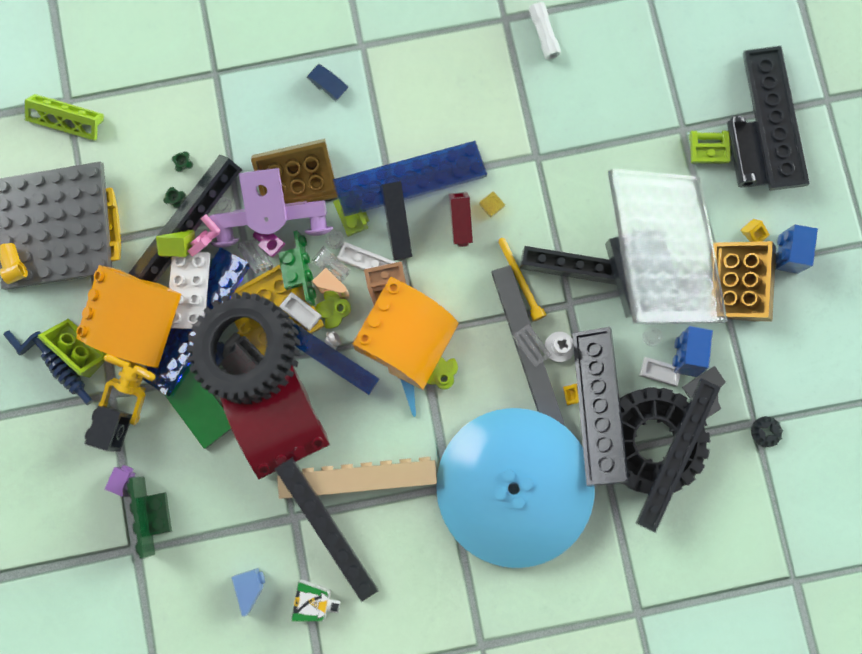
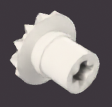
[544,332,574,362]

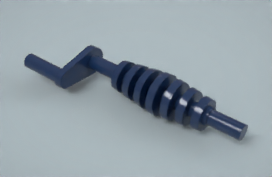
[3,330,93,405]

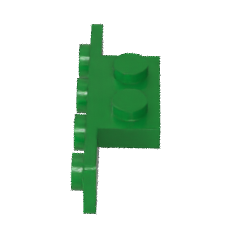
[278,230,317,306]

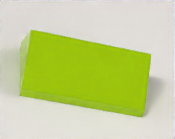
[38,318,107,378]

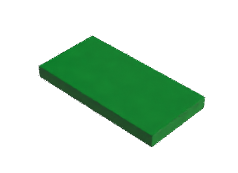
[159,364,231,449]

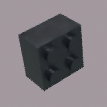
[85,406,132,452]

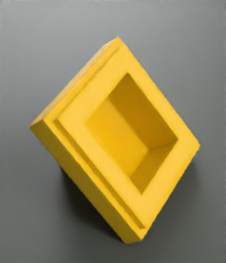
[563,383,579,406]

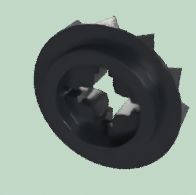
[751,416,784,447]

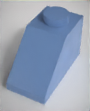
[232,568,265,617]

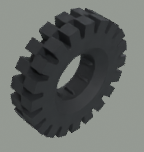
[620,387,710,494]

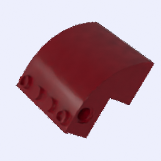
[221,366,330,480]

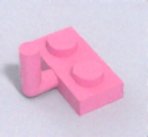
[188,214,220,257]

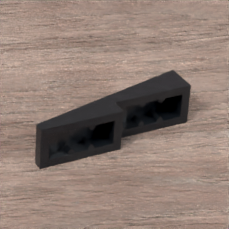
[380,181,412,260]

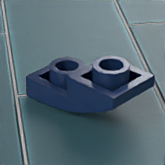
[307,63,349,102]

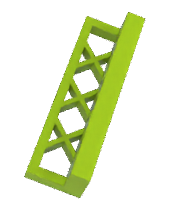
[24,94,104,141]

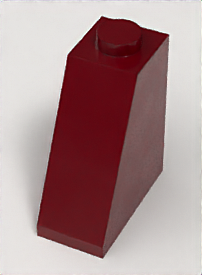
[448,192,473,247]

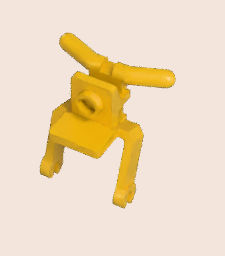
[98,354,155,426]

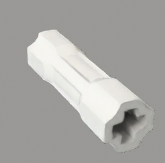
[529,2,561,60]

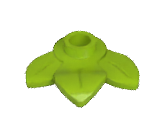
[315,291,351,329]
[427,357,458,390]

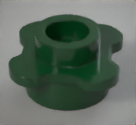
[172,151,193,172]
[163,187,186,208]

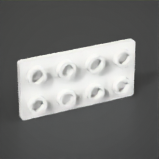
[169,252,210,329]

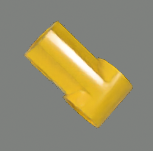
[0,243,28,284]

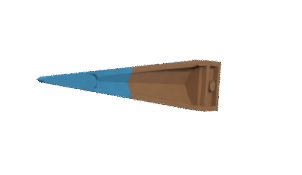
[364,262,416,417]

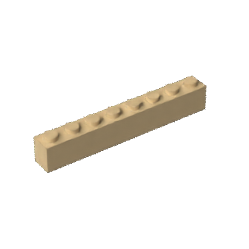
[277,457,437,499]

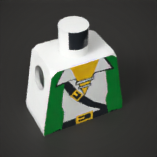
[291,580,341,621]

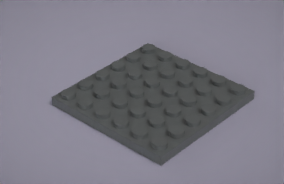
[0,161,112,290]

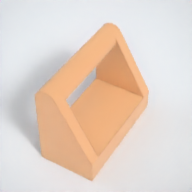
[312,268,350,299]

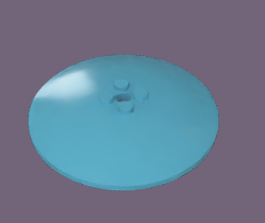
[436,408,595,568]

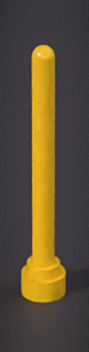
[498,238,547,322]

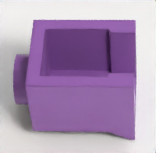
[105,465,136,497]

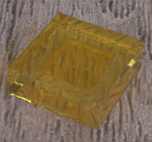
[479,191,505,218]

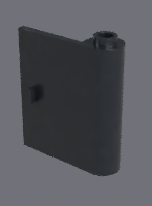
[727,115,768,188]

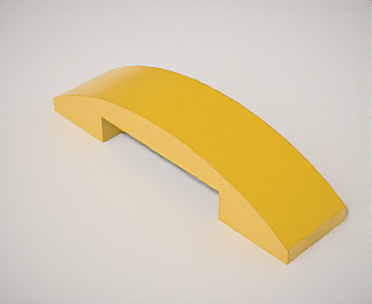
[106,187,121,261]

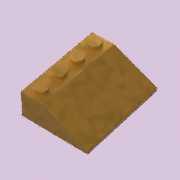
[251,139,339,204]
[709,241,776,322]

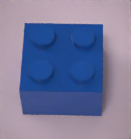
[775,224,818,274]
[672,326,713,377]

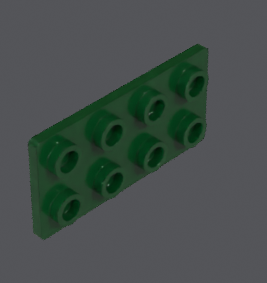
[127,477,172,559]

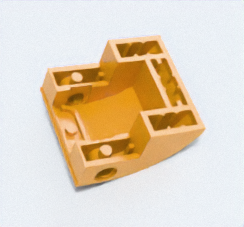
[76,265,181,368]
[352,277,459,390]

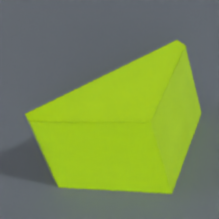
[156,230,195,257]

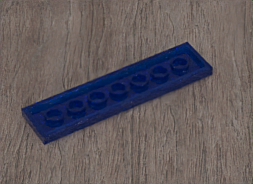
[333,141,487,217]
[143,248,251,396]

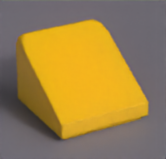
[741,219,769,242]

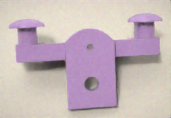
[209,168,333,248]

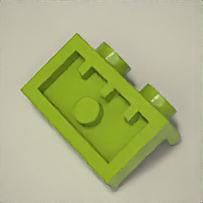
[333,190,370,237]

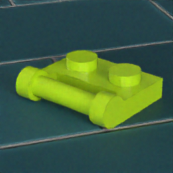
[689,131,730,164]

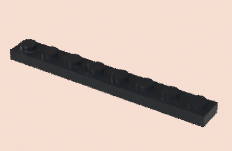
[635,379,720,533]
[275,457,378,602]

